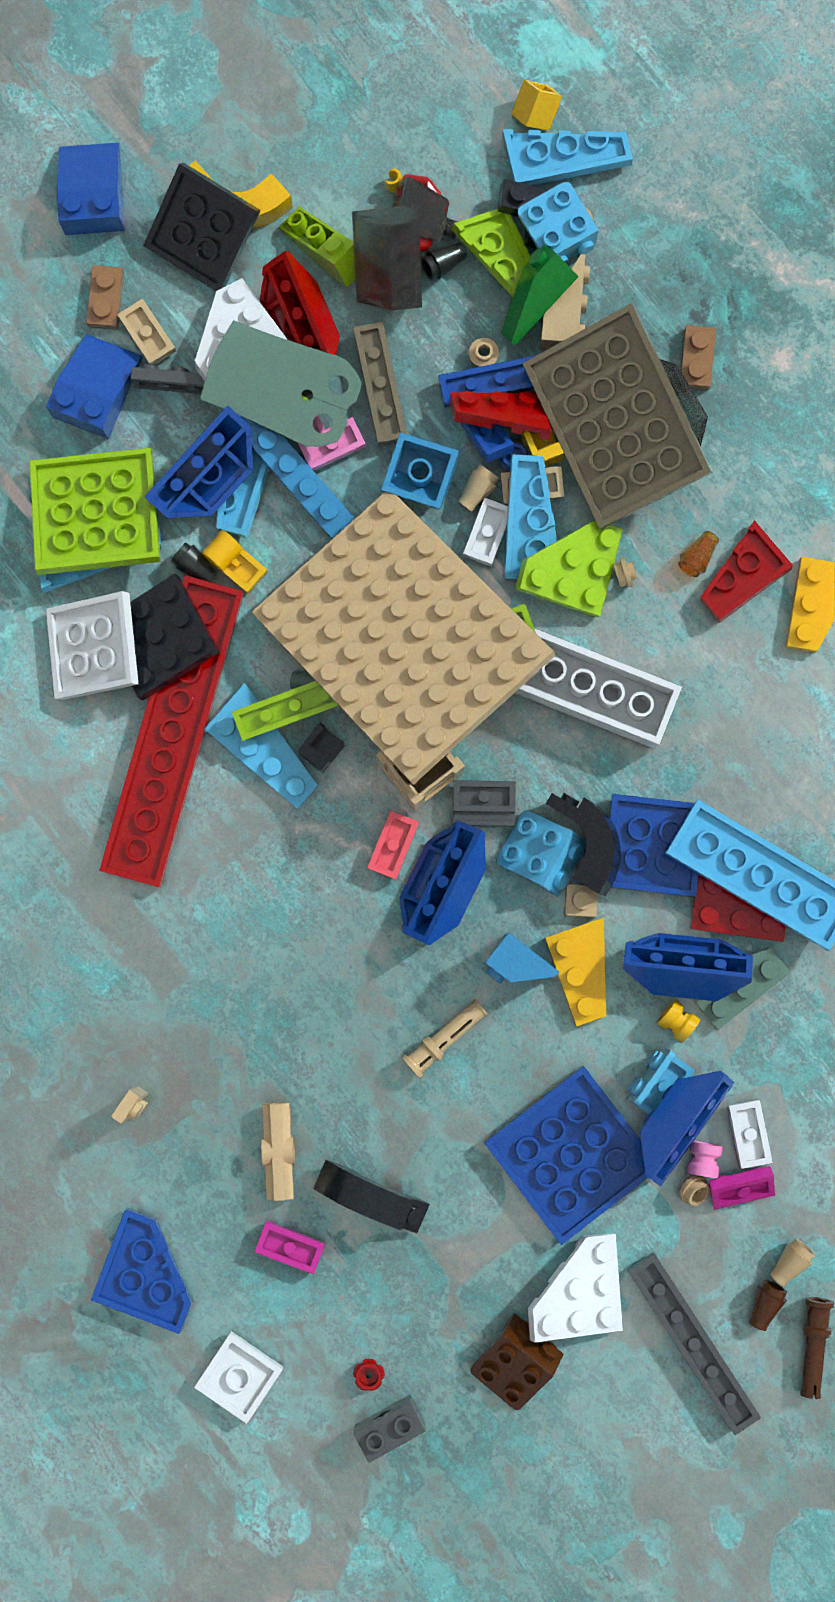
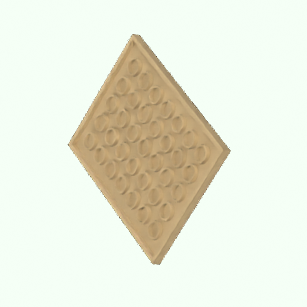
[252,492,556,785]

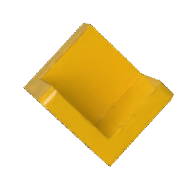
[512,80,562,131]
[521,430,564,468]

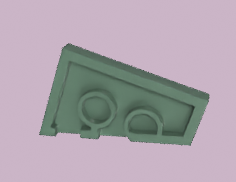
[692,948,791,1030]

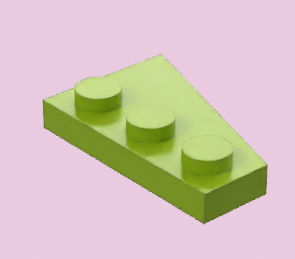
[451,209,530,297]

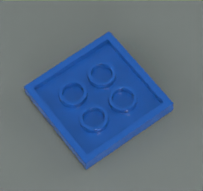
[609,794,698,897]

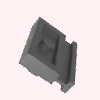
[453,780,516,827]

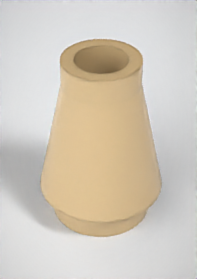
[457,465,499,512]
[770,1238,816,1287]

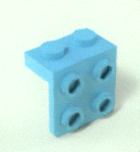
[518,182,599,264]
[497,810,586,897]
[627,1048,695,1114]

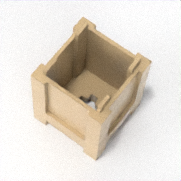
[376,751,465,812]

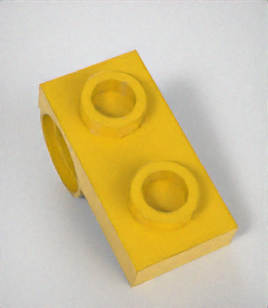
[201,530,268,595]

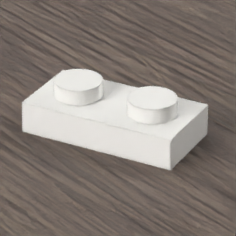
[463,497,508,567]
[727,1099,773,1169]

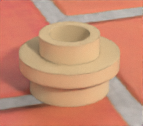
[469,338,499,367]
[614,557,637,588]
[679,1175,710,1206]

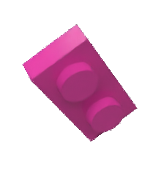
[709,1166,775,1210]
[255,1221,325,1275]

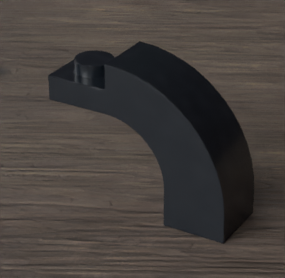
[546,793,621,896]
[313,1160,430,1233]

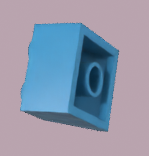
[381,432,459,510]
[483,933,559,984]

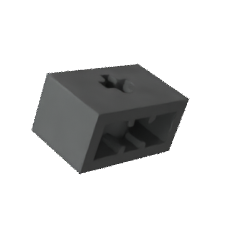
[353,1394,426,1463]

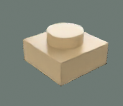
[564,884,598,917]

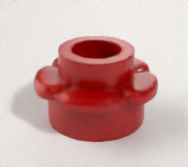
[353,1359,385,1391]

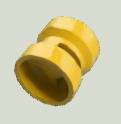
[656,999,701,1043]

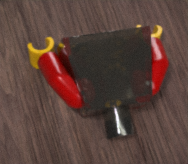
[370,168,458,262]

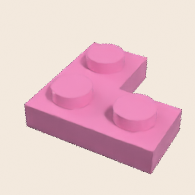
[297,415,366,471]

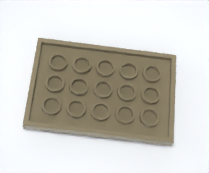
[522,303,713,529]

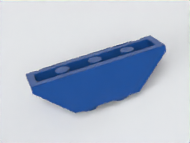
[145,405,253,518]
[400,820,486,945]
[623,933,753,1001]
[640,1071,735,1186]

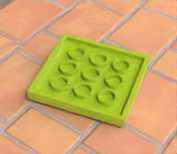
[30,447,161,575]

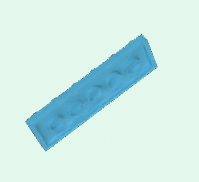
[665,800,835,951]

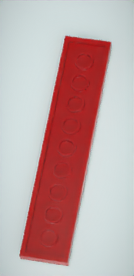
[99,575,244,888]

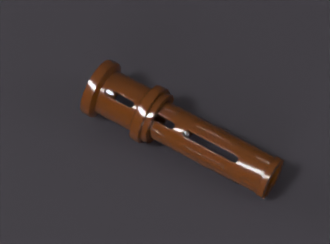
[800,1297,835,1399]

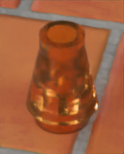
[678,531,719,577]

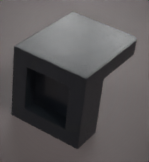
[297,722,345,773]

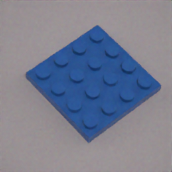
[484,1066,648,1245]

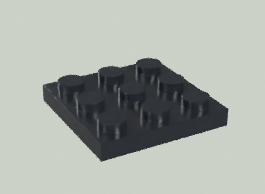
[143,163,261,291]
[130,573,220,700]

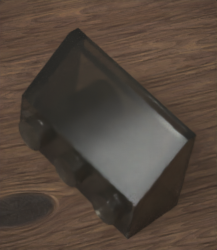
[351,205,422,311]

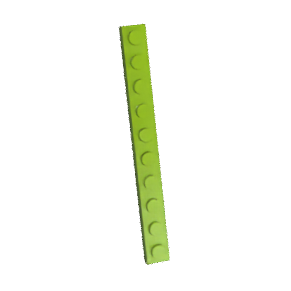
[232,604,536,741]

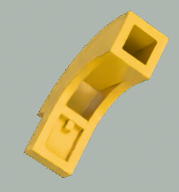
[189,160,293,229]

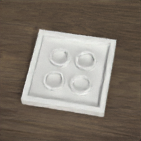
[46,591,138,700]

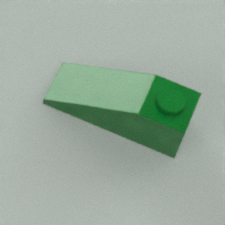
[501,244,579,345]

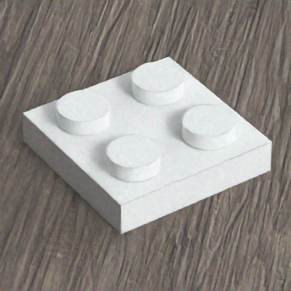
[194,1331,284,1424]

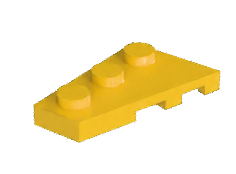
[785,557,835,653]
[545,917,606,1027]

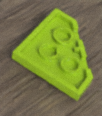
[515,520,623,617]

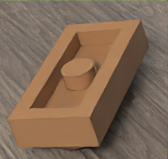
[86,265,124,330]
[679,325,716,390]

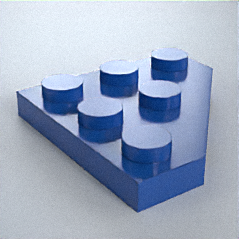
[91,1208,192,1334]

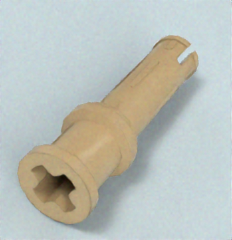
[401,999,488,1079]

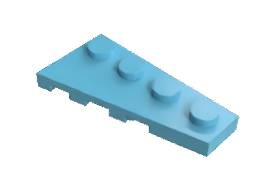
[502,129,633,186]

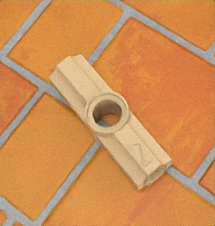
[261,1103,295,1201]

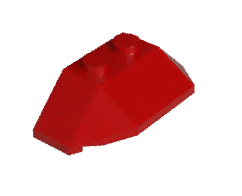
[260,251,340,355]

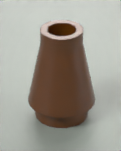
[749,1280,787,1331]

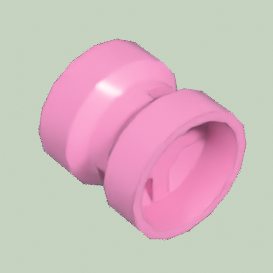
[687,1141,723,1178]

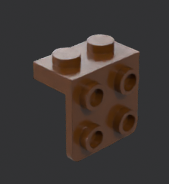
[470,1313,564,1410]

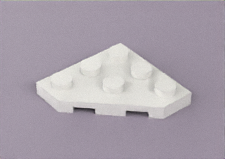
[195,278,287,381]
[528,1233,623,1342]

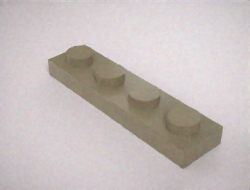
[353,321,407,446]

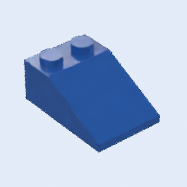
[57,142,125,235]
[46,334,143,439]

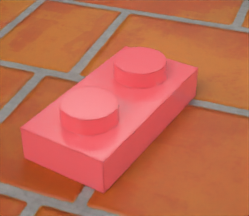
[367,810,419,880]

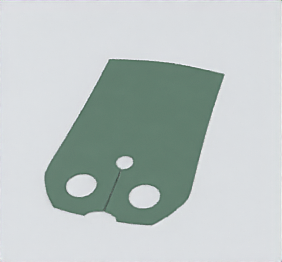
[200,320,362,447]

